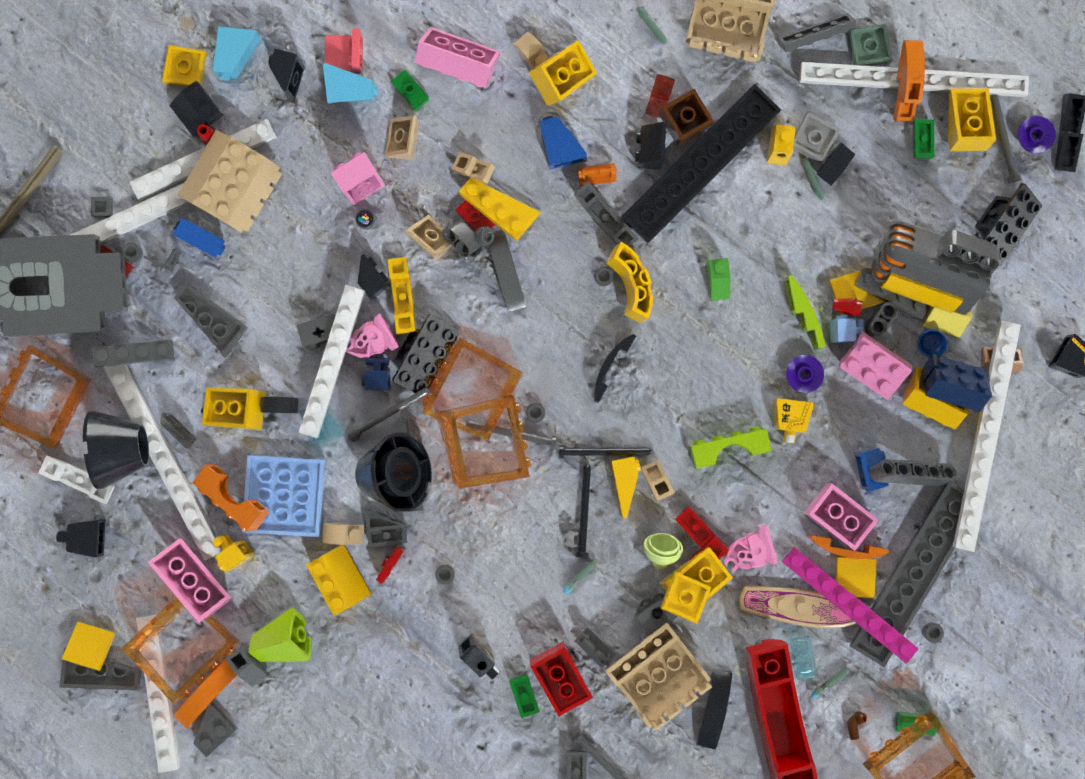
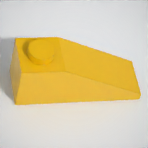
[611,457,641,518]

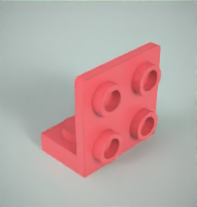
[325,29,363,74]

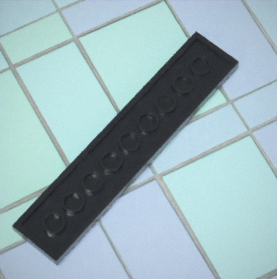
[621,84,781,244]

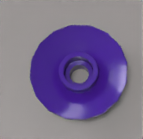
[1018,116,1056,153]
[786,355,824,393]

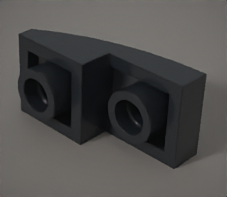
[816,142,856,186]

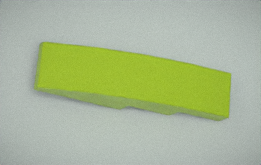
[785,275,826,350]

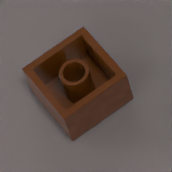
[658,88,714,146]

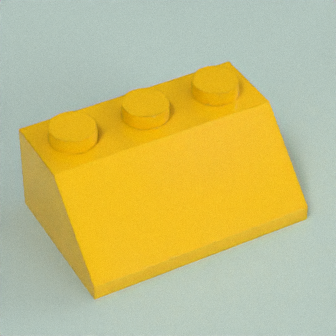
[903,366,968,430]
[306,545,371,616]

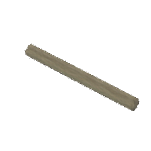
[0,146,63,236]

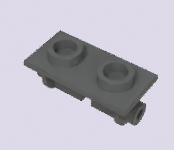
[575,627,615,668]

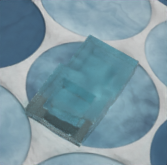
[790,635,817,680]

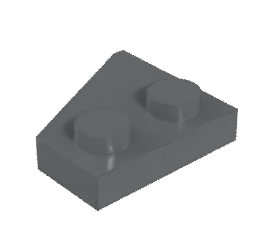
[365,509,408,547]
[194,702,237,758]

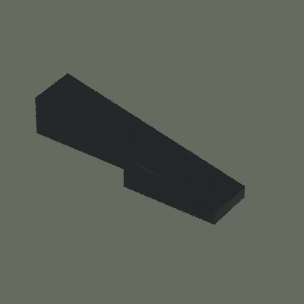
[1055,93,1085,172]

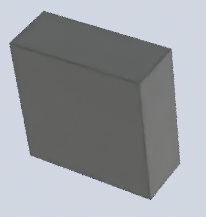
[91,197,113,217]

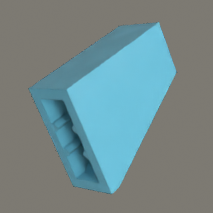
[213,26,261,81]
[323,63,378,104]

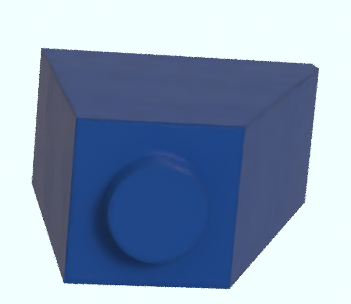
[539,116,587,170]
[171,218,226,258]

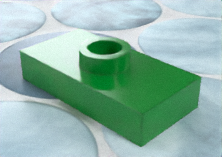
[391,70,430,112]
[913,119,935,159]
[509,673,540,718]

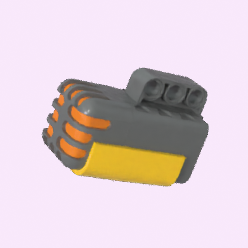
[871,221,1000,314]

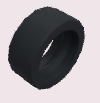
[260,397,298,413]

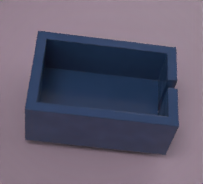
[921,354,992,412]

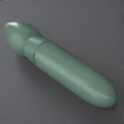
[637,7,667,44]
[802,157,824,200]

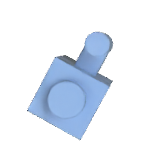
[829,315,865,343]

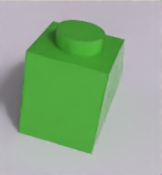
[706,258,731,301]

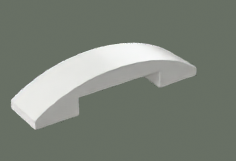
[38,456,115,504]

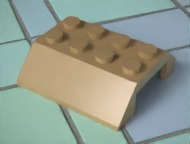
[686,0,775,63]
[177,130,282,232]
[605,622,712,731]

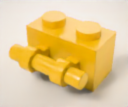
[213,535,255,573]

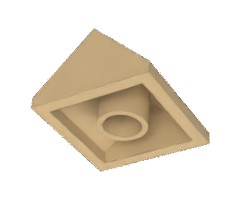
[385,115,420,161]
[406,215,451,262]

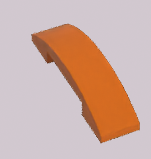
[807,534,889,559]
[173,660,237,729]

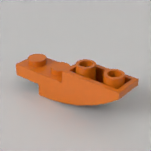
[893,40,925,121]

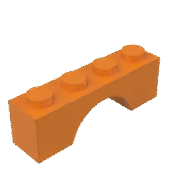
[193,464,270,531]

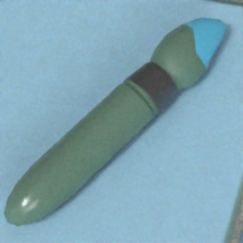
[563,559,598,594]
[811,668,850,698]

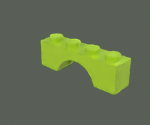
[689,426,772,469]

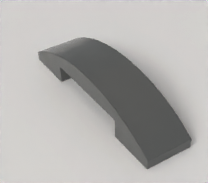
[574,182,639,247]
[489,235,526,312]

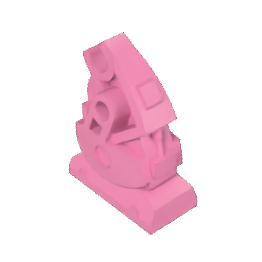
[346,314,401,358]
[723,524,778,572]

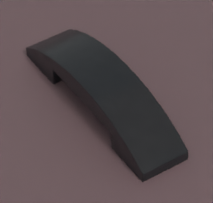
[594,334,636,403]
[696,668,732,750]

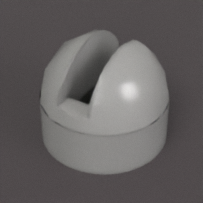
[564,531,579,547]

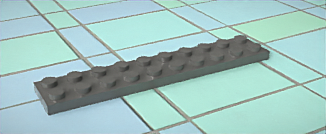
[849,482,964,668]

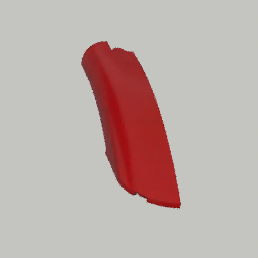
[745,639,818,779]

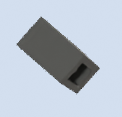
[225,643,269,687]

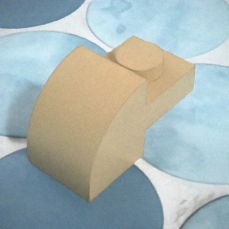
[512,32,549,69]
[452,152,495,184]
[641,460,675,502]
[322,523,364,545]

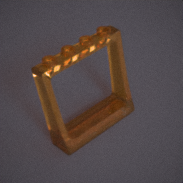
[421,338,523,441]
[0,345,92,449]
[439,395,531,489]
[121,597,240,703]
[862,711,976,779]

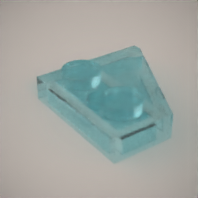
[299,409,347,447]

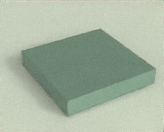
[847,24,893,66]

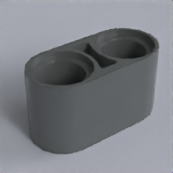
[443,220,481,257]
[865,302,898,337]

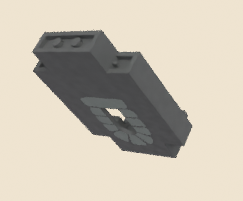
[0,234,128,337]

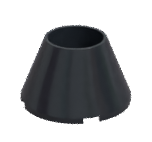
[83,411,149,489]
[355,432,432,512]

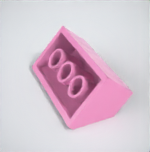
[415,27,501,88]
[148,538,231,623]

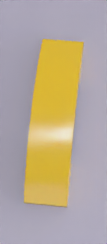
[387,257,416,334]

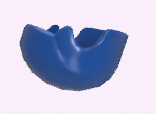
[917,329,949,358]

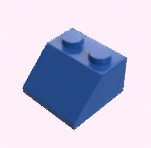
[854,447,889,492]

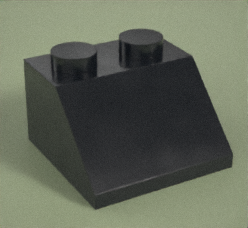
[268,48,305,103]
[169,80,224,137]
[635,122,667,170]

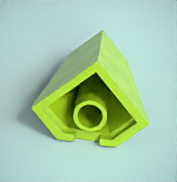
[248,608,312,662]

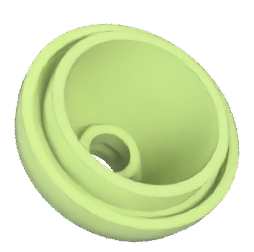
[644,533,683,569]

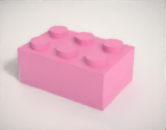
[331,152,385,205]
[839,332,912,400]
[804,483,879,551]

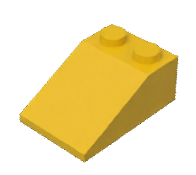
[528,40,597,106]
[947,88,996,151]
[202,387,266,430]
[659,547,733,601]

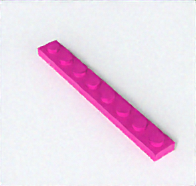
[781,547,919,664]

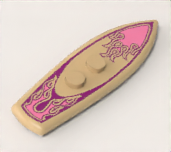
[739,585,857,628]

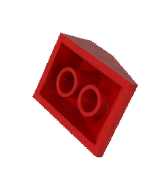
[530,641,593,717]

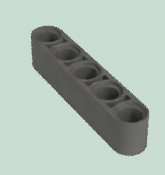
[869,459,957,486]

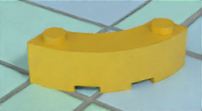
[606,242,653,323]

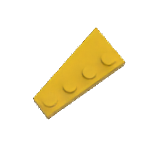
[458,178,541,242]

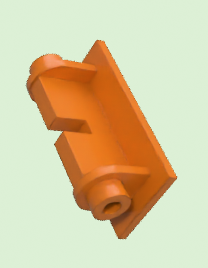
[577,163,617,186]

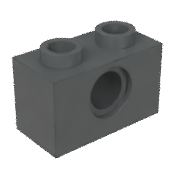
[635,592,678,636]

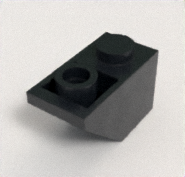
[357,254,390,300]

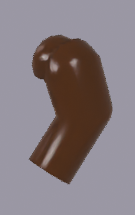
[847,711,867,740]

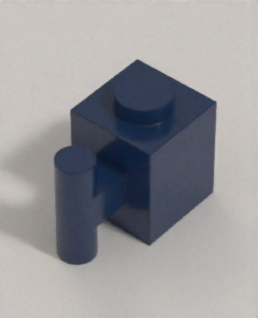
[361,358,390,391]

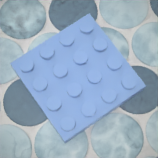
[242,455,326,537]

